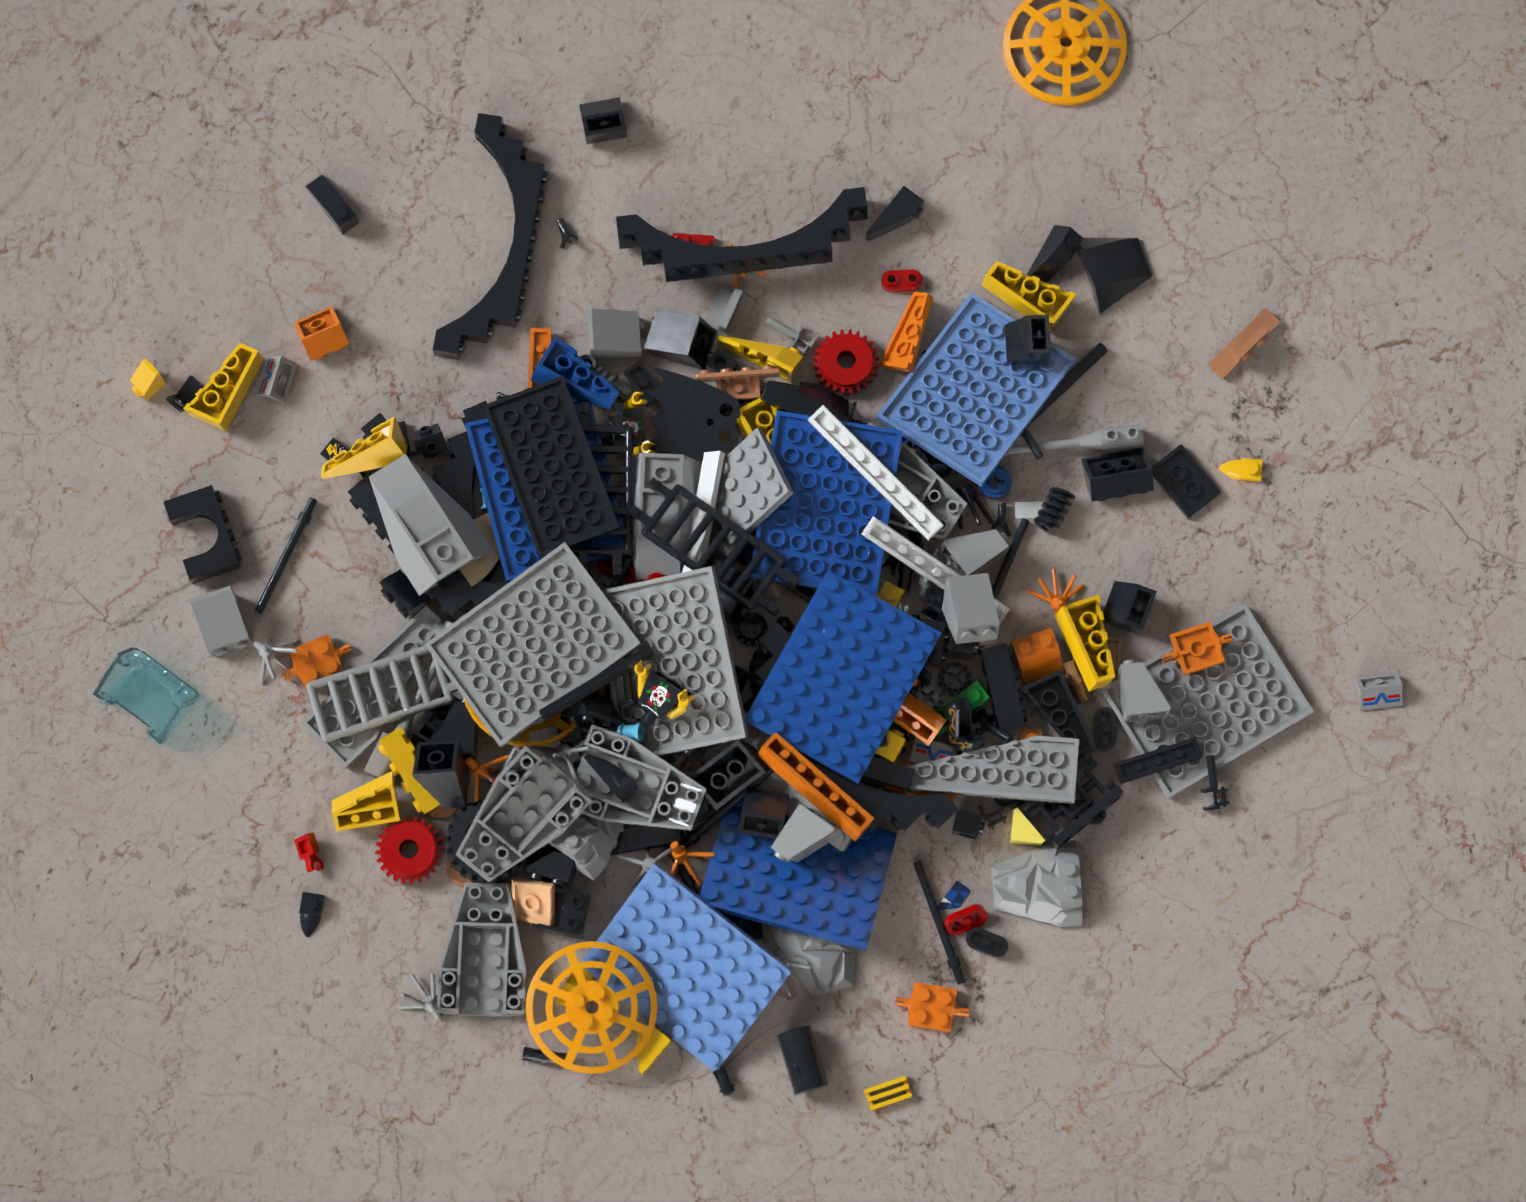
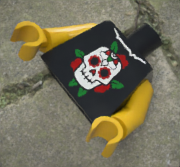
[600,392,655,456]
[634,660,695,726]

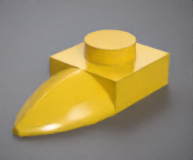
[1219,458,1263,482]

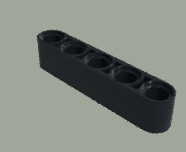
[610,825,685,856]

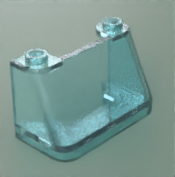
[93,647,199,744]

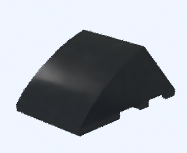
[1076,238,1152,314]

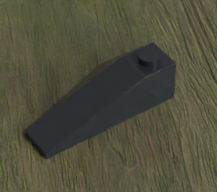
[760,380,849,422]

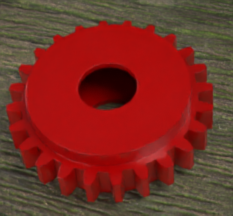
[813,329,880,396]
[375,816,444,885]

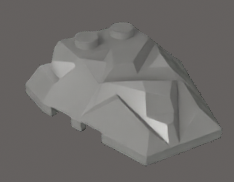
[542,813,626,880]
[991,840,1082,927]
[770,925,856,997]

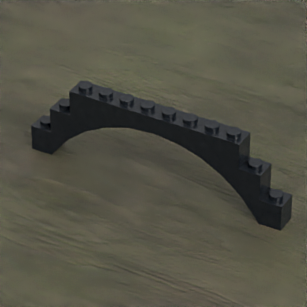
[433,113,548,359]
[616,187,868,282]
[431,401,506,583]
[348,413,509,620]
[754,622,959,834]

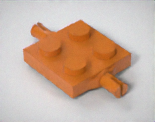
[1161,621,1233,676]
[281,634,352,690]
[895,982,970,1032]

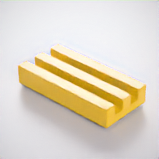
[864,1076,913,1111]

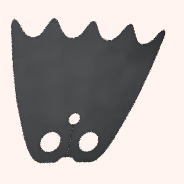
[649,368,740,461]

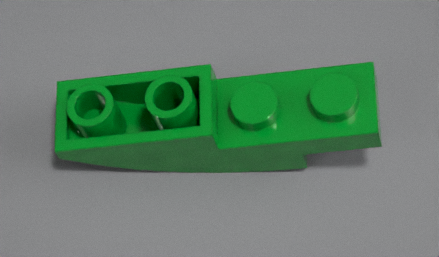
[909,680,991,741]

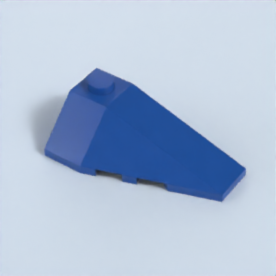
[530,337,619,409]

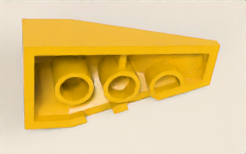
[717,335,803,383]
[321,417,407,479]

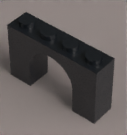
[163,485,242,584]

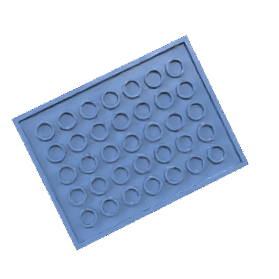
[876,292,1076,487]
[582,862,793,1071]

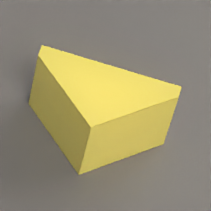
[1010,808,1045,846]

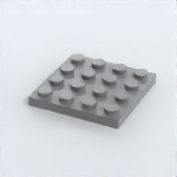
[715,428,793,546]

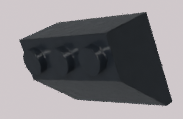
[1081,448,1154,502]
[689,739,768,810]

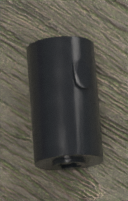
[777,1025,828,1095]

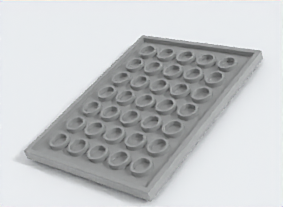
[425,542,641,748]
[601,566,749,756]
[1100,604,1314,800]

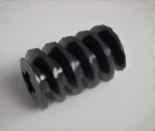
[1034,487,1075,535]

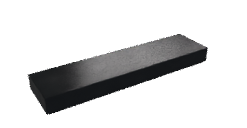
[1113,737,1203,785]

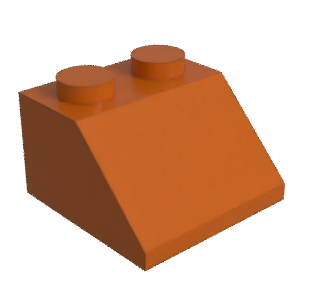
[294,306,349,361]
[1009,628,1064,686]

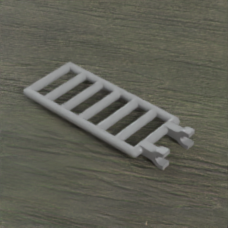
[306,645,459,742]

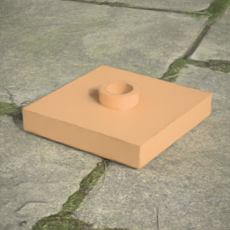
[512,877,555,926]

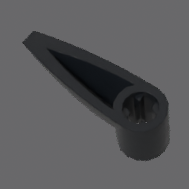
[583,755,640,803]

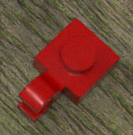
[294,832,324,873]

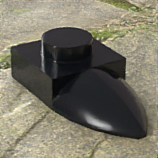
[299,892,325,937]

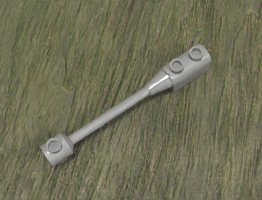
[1006,424,1144,455]
[364,621,453,781]

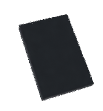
[1152,444,1221,519]

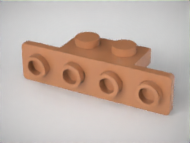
[1208,308,1280,379]
[695,366,780,401]

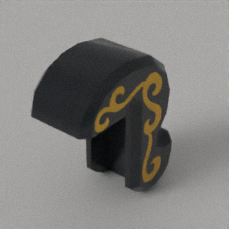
[945,698,986,752]

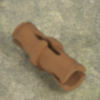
[1063,660,1091,704]

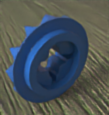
[979,465,1012,499]

